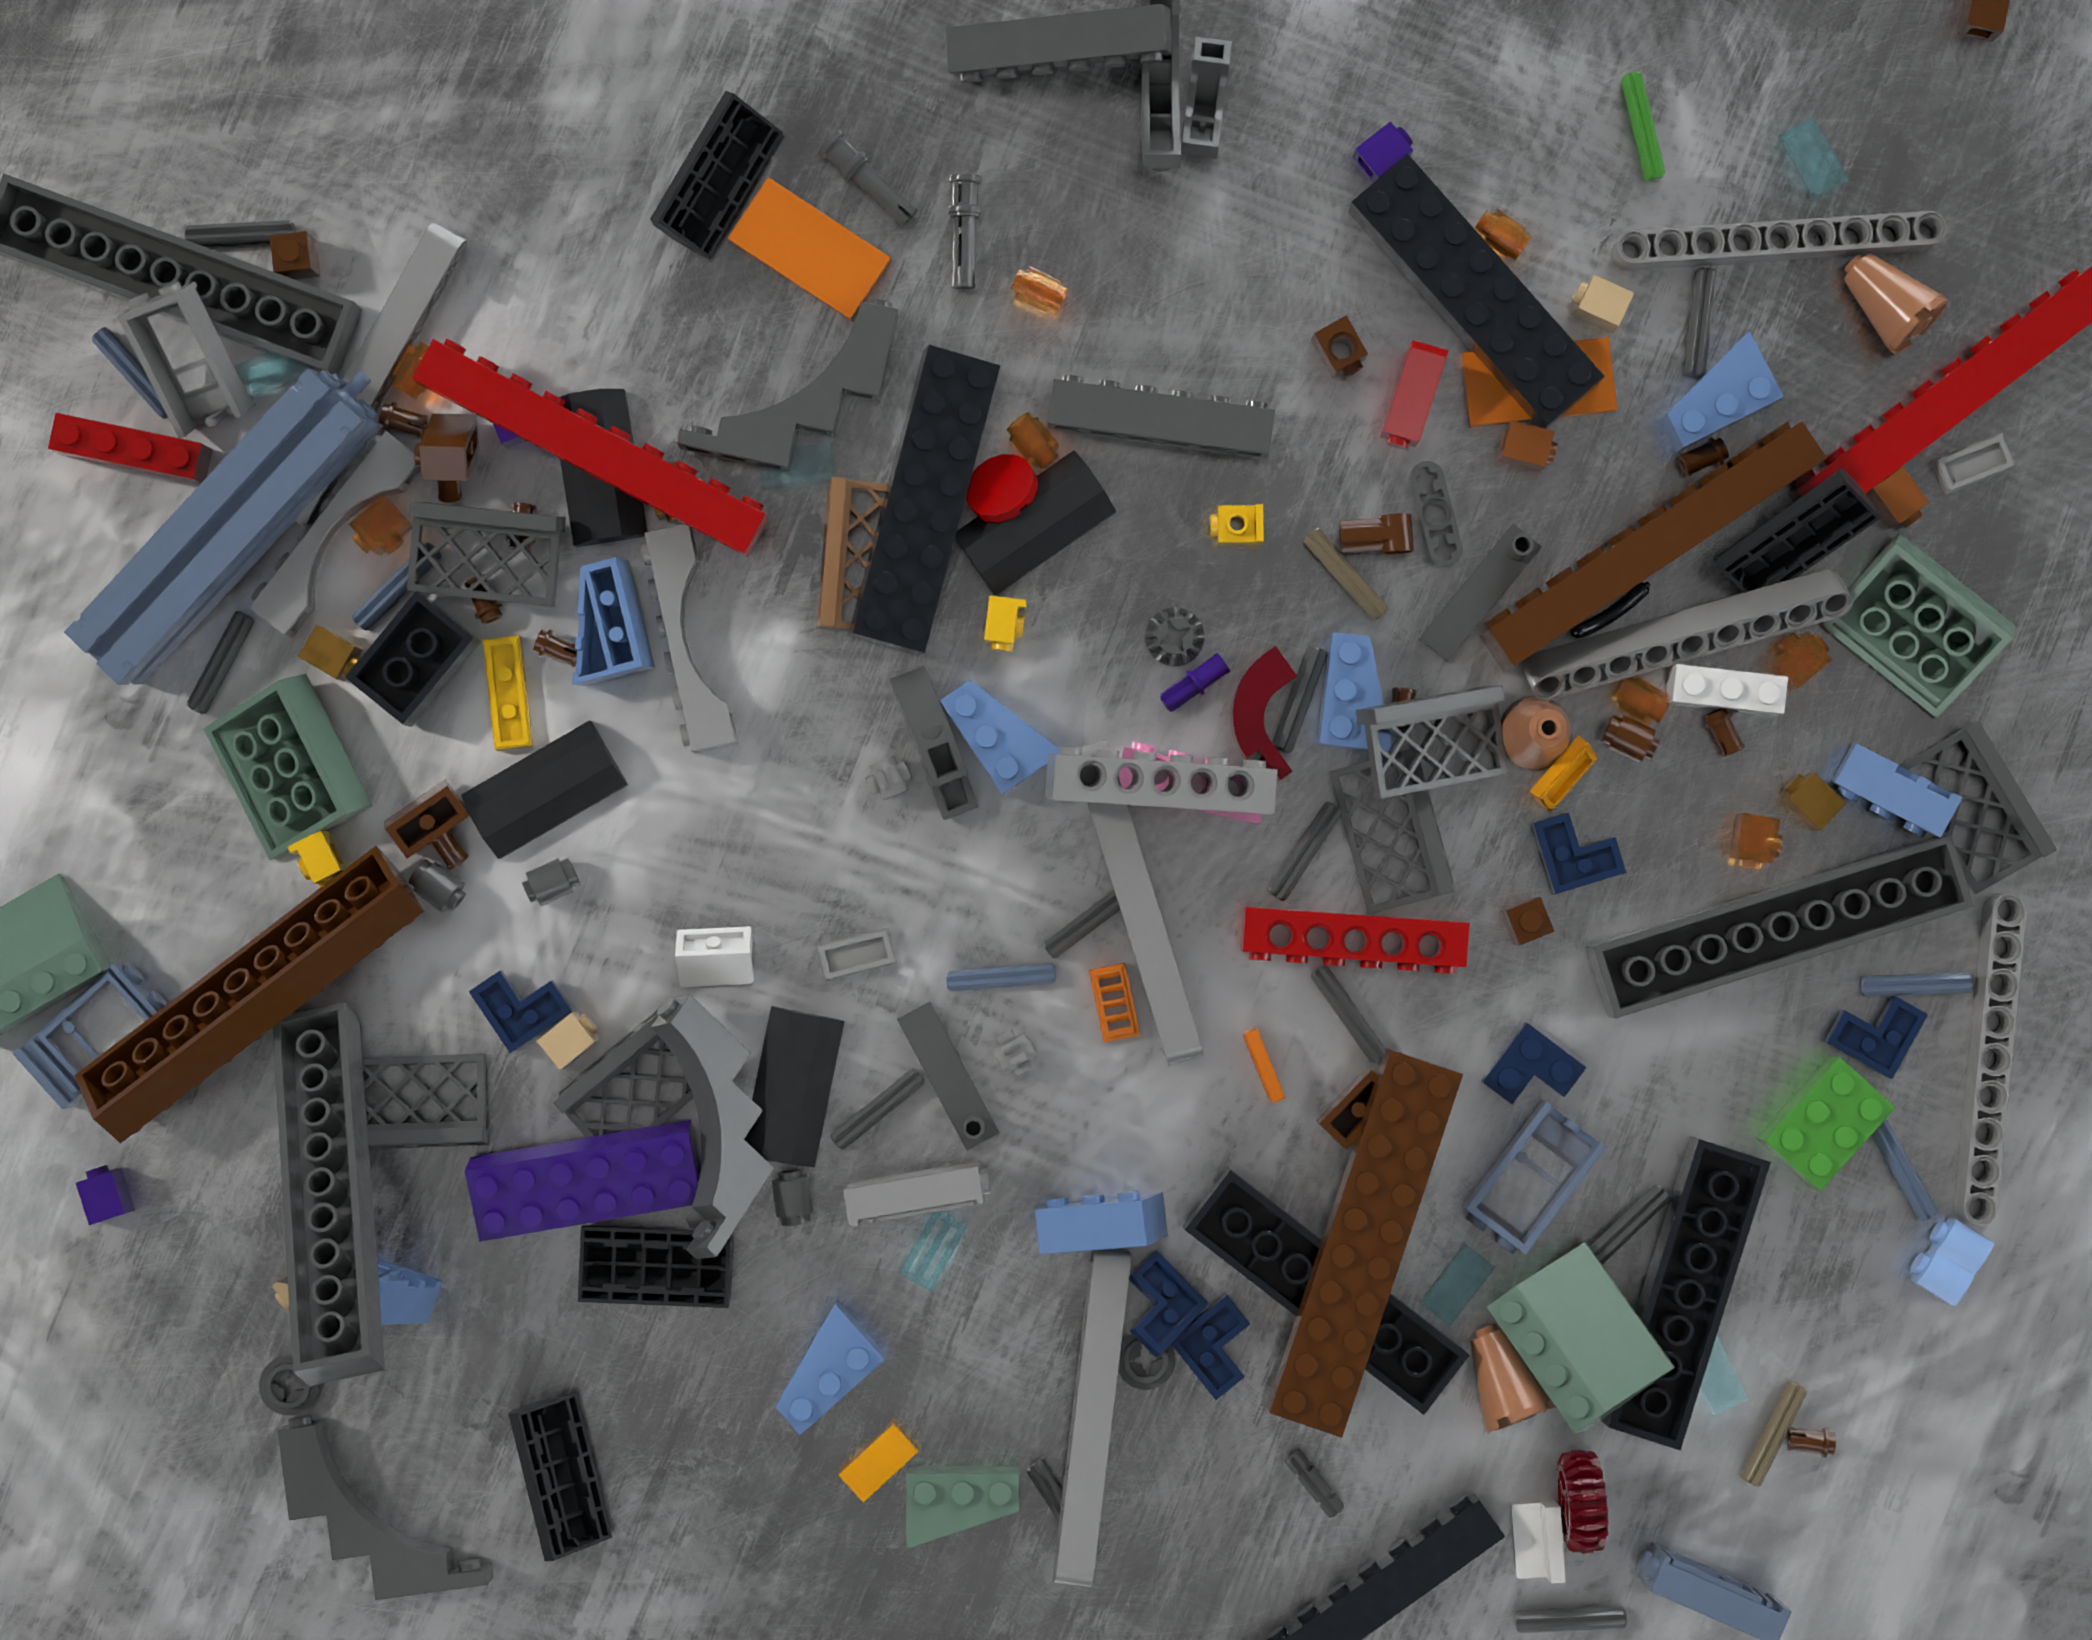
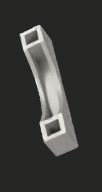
[249,431,421,638]
[641,524,739,753]

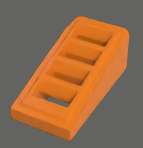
[1088,962,1140,1043]

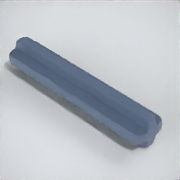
[91,327,168,419]
[352,542,442,630]
[946,963,1056,991]
[1861,973,1973,996]
[1871,1119,1938,1221]

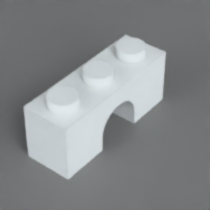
[1664,664,1788,716]

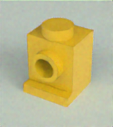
[1210,504,1264,546]
[984,595,1027,652]
[287,830,347,888]

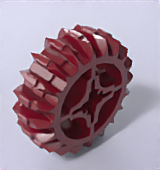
[1556,1450,1609,1554]

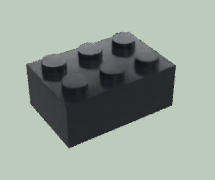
[345,591,482,727]

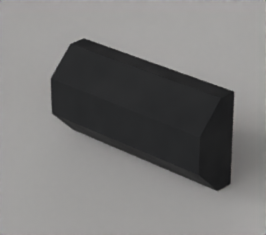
[650,91,783,259]
[559,389,648,548]
[955,450,1116,596]
[1715,468,1881,593]
[461,720,628,859]
[744,1006,845,1167]
[578,1225,734,1308]
[508,1392,613,1561]

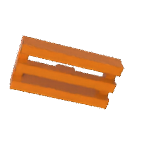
[1242,1027,1286,1103]

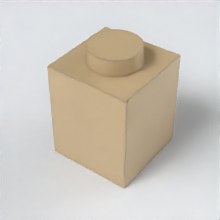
[1571,274,1634,333]
[536,1012,600,1070]

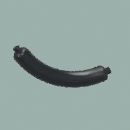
[1571,581,1651,639]

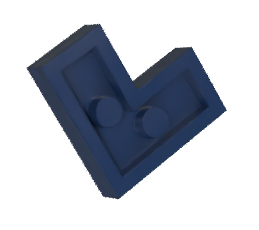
[1531,812,1627,895]
[469,970,574,1053]
[1824,996,1928,1079]
[1481,1022,1587,1104]
[1129,1250,1209,1358]
[1171,1293,1250,1400]

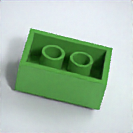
[1755,1055,1896,1191]

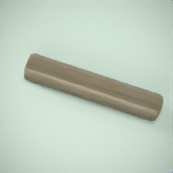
[1304,528,1388,621]
[1741,1381,1807,1487]

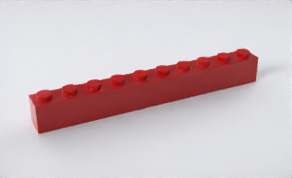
[1788,266,2092,502]
[412,339,769,558]

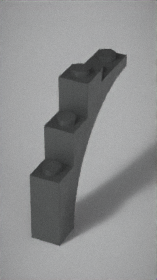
[1140,0,1181,172]

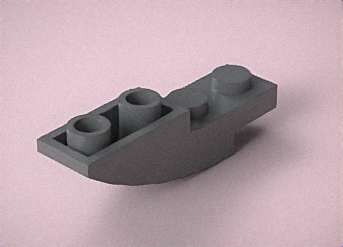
[889,666,978,820]

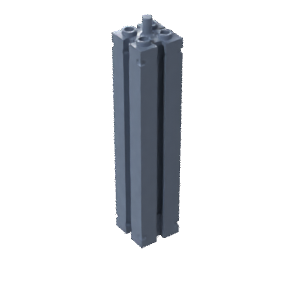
[64,368,383,685]

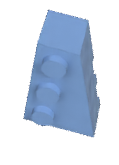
[1659,331,1784,453]
[572,557,655,686]
[1316,632,1392,752]
[940,680,1059,795]
[1831,742,1963,838]
[1035,1191,1168,1254]
[377,1258,443,1325]
[775,1298,886,1435]

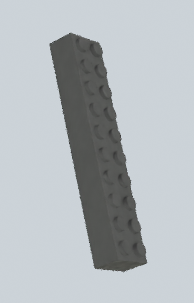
[0,173,363,375]
[1586,835,1974,1018]
[273,1002,385,1386]

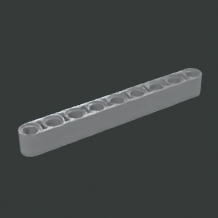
[1611,211,1947,271]
[296,223,468,526]
[1522,569,1853,700]
[1080,739,1204,1066]
[1953,894,2027,1226]
[1053,1249,1131,1587]

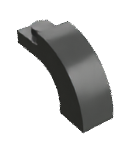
[1181,37,1232,159]

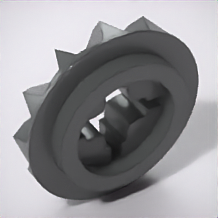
[1145,607,1205,666]
[1118,1334,1176,1390]
[259,1355,320,1415]

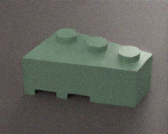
[906,1466,1020,1549]

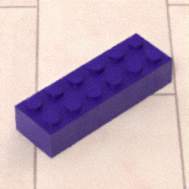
[464,1120,701,1242]

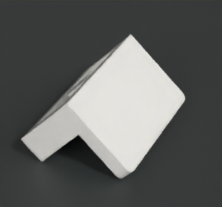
[675,926,754,987]
[1511,1500,1566,1584]

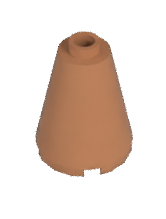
[1844,253,1949,355]
[1501,696,1573,770]
[1470,1324,1556,1433]

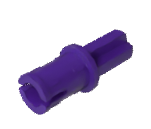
[1159,653,1231,712]

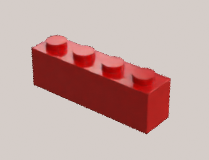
[48,413,213,484]

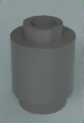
[522,858,581,906]
[408,859,466,913]
[771,1169,813,1226]

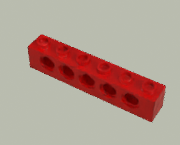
[1240,907,1470,974]

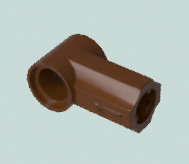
[1339,513,1414,554]

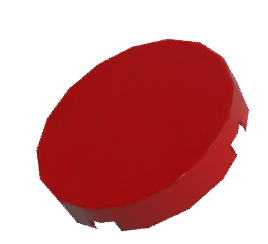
[966,454,1038,523]

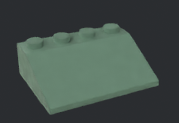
[1822,532,2015,718]
[203,674,373,860]
[0,874,111,1036]
[1487,1242,1675,1434]

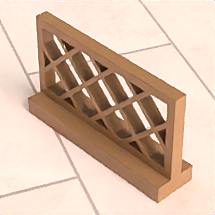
[816,477,888,630]

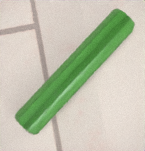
[1621,72,1666,181]

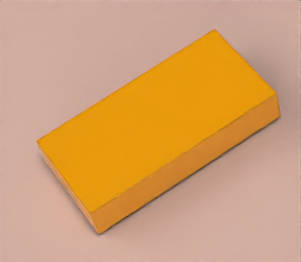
[1530,735,1598,813]
[838,1422,919,1503]

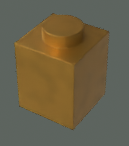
[297,624,362,682]
[1780,772,1847,831]

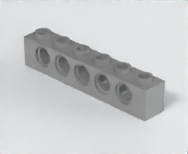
[1045,747,1278,815]

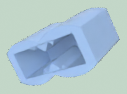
[1910,1217,1994,1307]

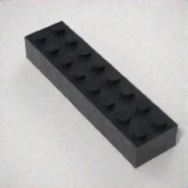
[1348,154,1605,429]
[848,344,1001,656]
[1601,1136,1771,1451]
[1183,1167,1470,1415]

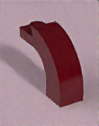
[1231,646,1297,781]

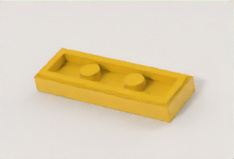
[482,635,533,751]

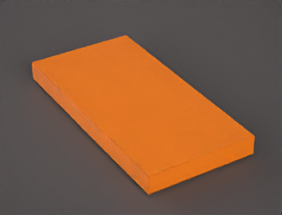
[727,177,892,321]
[1461,337,1617,428]

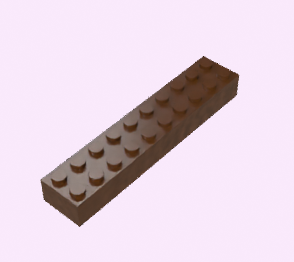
[1479,421,1827,672]
[74,846,424,1143]
[1266,1048,1463,1438]

